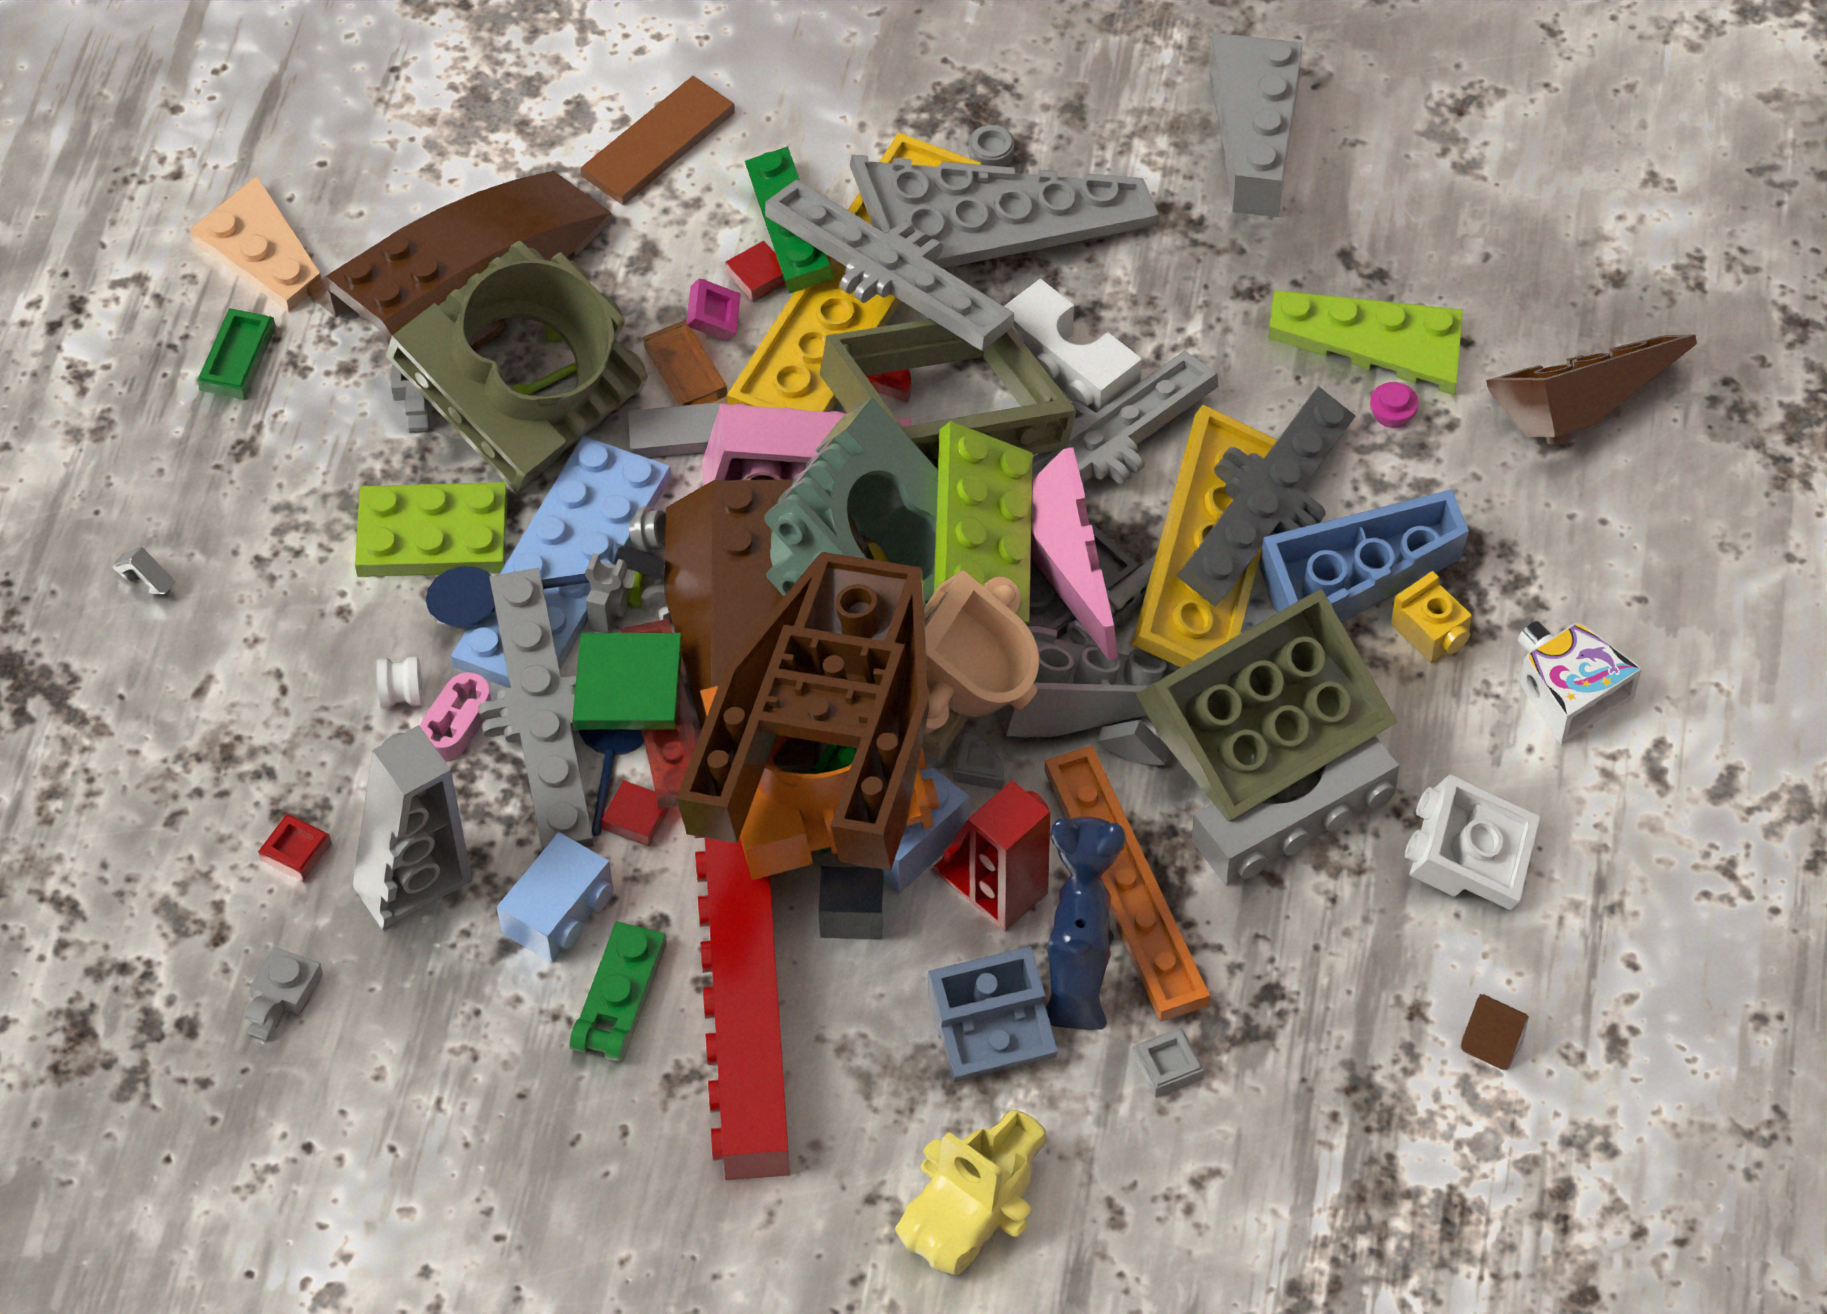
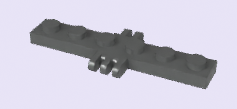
[1176,386,1356,607]

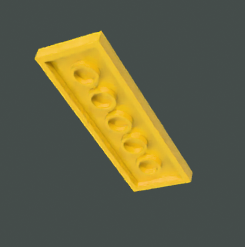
[1131,404,1277,667]

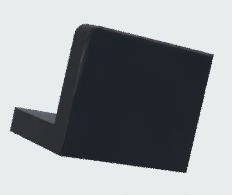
[818,866,884,940]

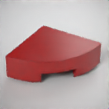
[866,369,912,403]

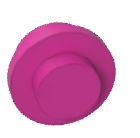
[1370,382,1419,428]

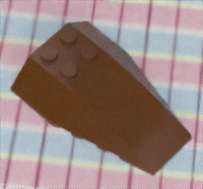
[307,170,613,351]
[664,479,863,771]

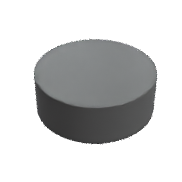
[969,125,1014,167]

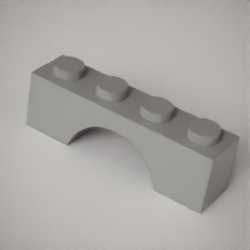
[1192,736,1400,886]

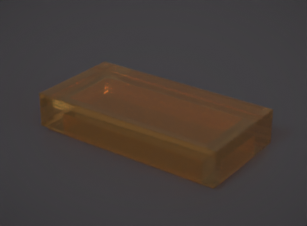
[643,320,728,406]

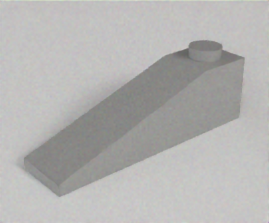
[995,626,1181,738]

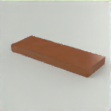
[581,75,735,205]

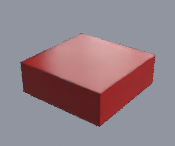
[725,241,786,301]
[601,780,671,846]
[258,813,332,882]

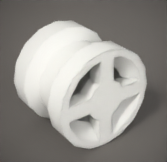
[377,656,423,709]

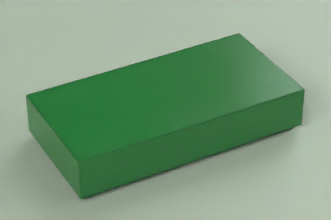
[197,308,276,400]

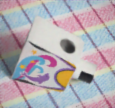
[1518,621,1641,744]

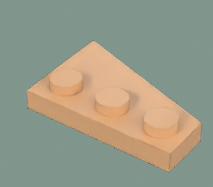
[189,176,321,312]

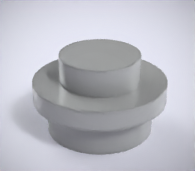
[629,506,666,555]

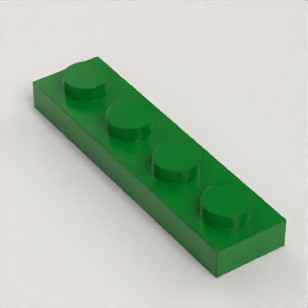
[744,146,834,294]

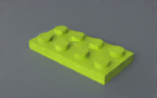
[934,421,1033,625]

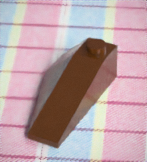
[1486,334,1697,444]

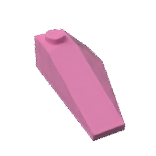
[1031,447,1119,660]

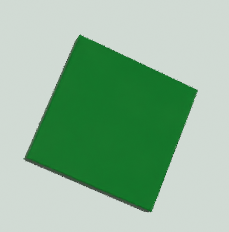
[572,633,683,729]

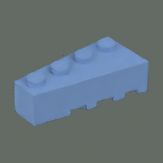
[1258,489,1469,623]

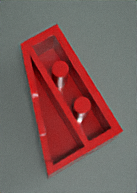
[931,780,1051,932]

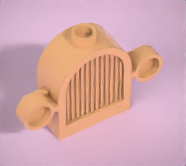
[924,570,1039,734]

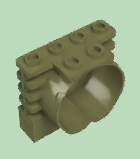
[385,241,648,494]

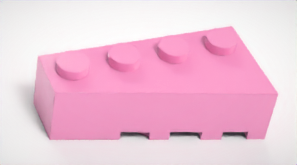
[702,404,912,486]

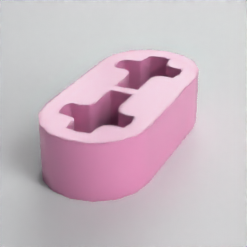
[420,672,491,761]

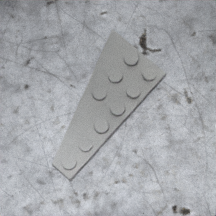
[849,154,1159,269]

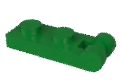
[569,921,667,1062]

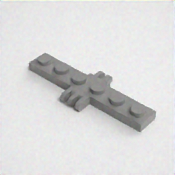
[765,179,1014,351]
[1032,350,1219,484]
[478,568,594,851]

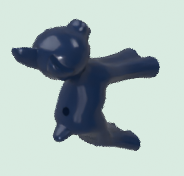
[1045,817,1126,1030]

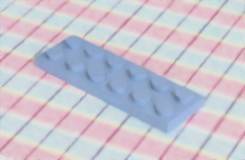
[450,436,671,688]

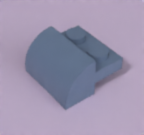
[927,946,1058,1082]

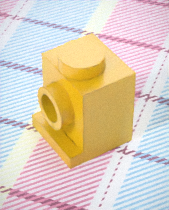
[1391,571,1472,663]

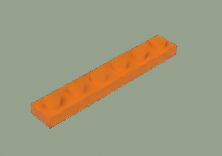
[1045,745,1210,1022]

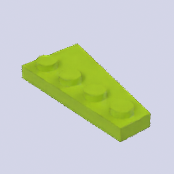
[1268,290,1463,396]

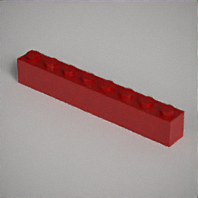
[695,836,790,1180]

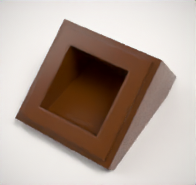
[1461,994,1529,1070]

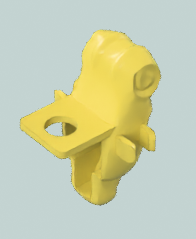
[895,1110,1046,1275]

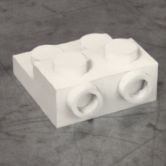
[1405,774,1540,910]

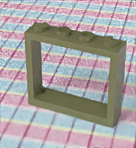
[820,319,1076,470]

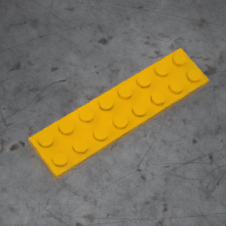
[727,132,981,412]

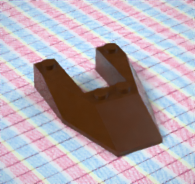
[676,552,929,871]

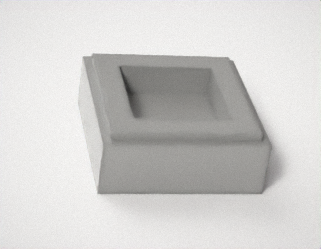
[1133,1027,1204,1098]

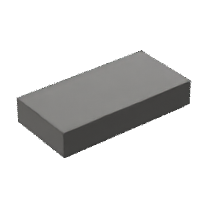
[627,402,723,458]

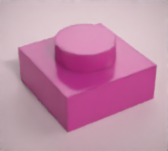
[686,278,741,341]

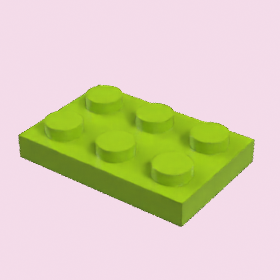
[355,482,507,577]

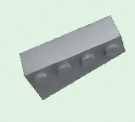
[1209,32,1303,217]
[352,725,473,930]

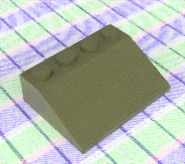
[1136,588,1397,821]

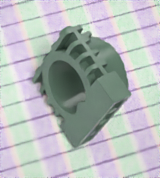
[764,397,938,607]

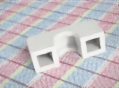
[1004,278,1142,413]

